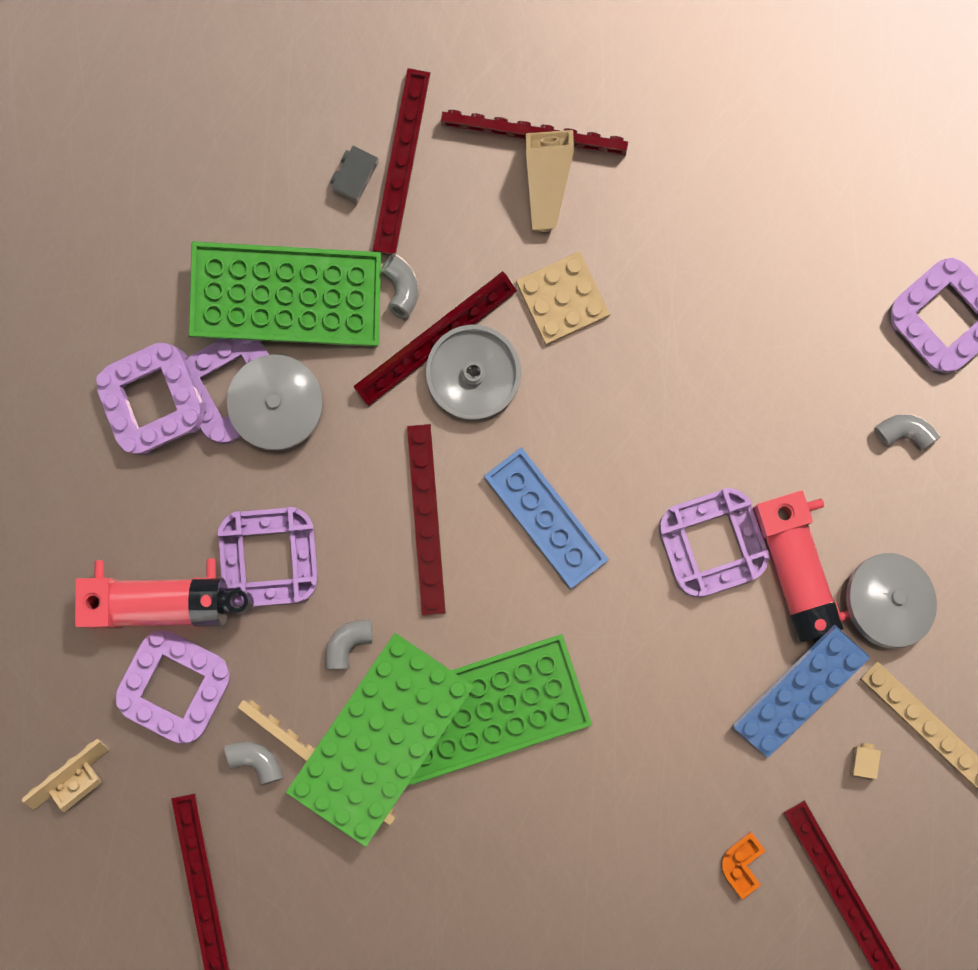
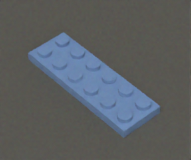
[484,447,609,589]
[733,624,870,757]

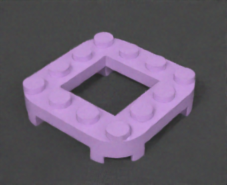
[890,257,978,373]
[186,339,269,444]
[96,343,207,454]
[660,488,769,597]
[218,507,318,607]
[116,630,230,743]

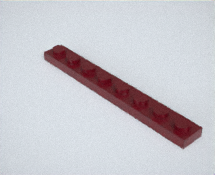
[373,68,431,255]
[441,109,628,156]
[353,271,517,406]
[407,424,446,615]
[171,793,230,970]
[783,800,901,970]

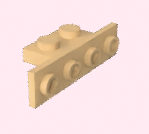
[22,738,109,812]

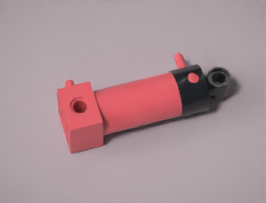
[753,490,851,645]
[75,558,254,629]

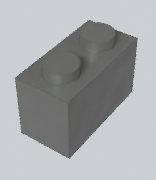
[330,146,379,204]

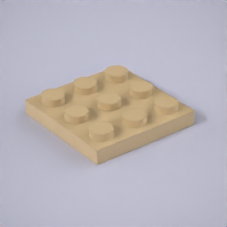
[516,251,610,345]

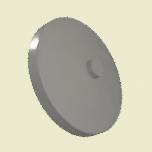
[426,325,521,420]
[227,355,323,450]
[846,553,937,649]

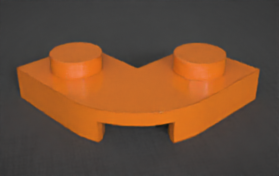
[722,831,766,900]

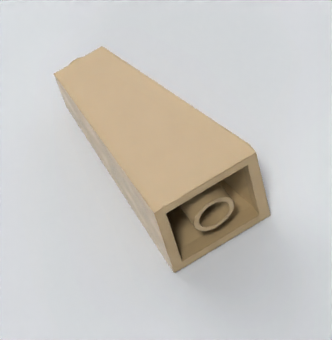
[526,130,574,232]

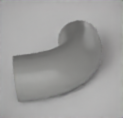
[381,253,419,318]
[874,414,941,451]
[325,620,372,669]
[224,741,283,785]

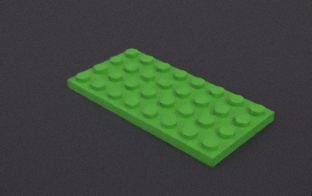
[188,241,381,347]
[286,633,474,847]
[409,634,592,785]

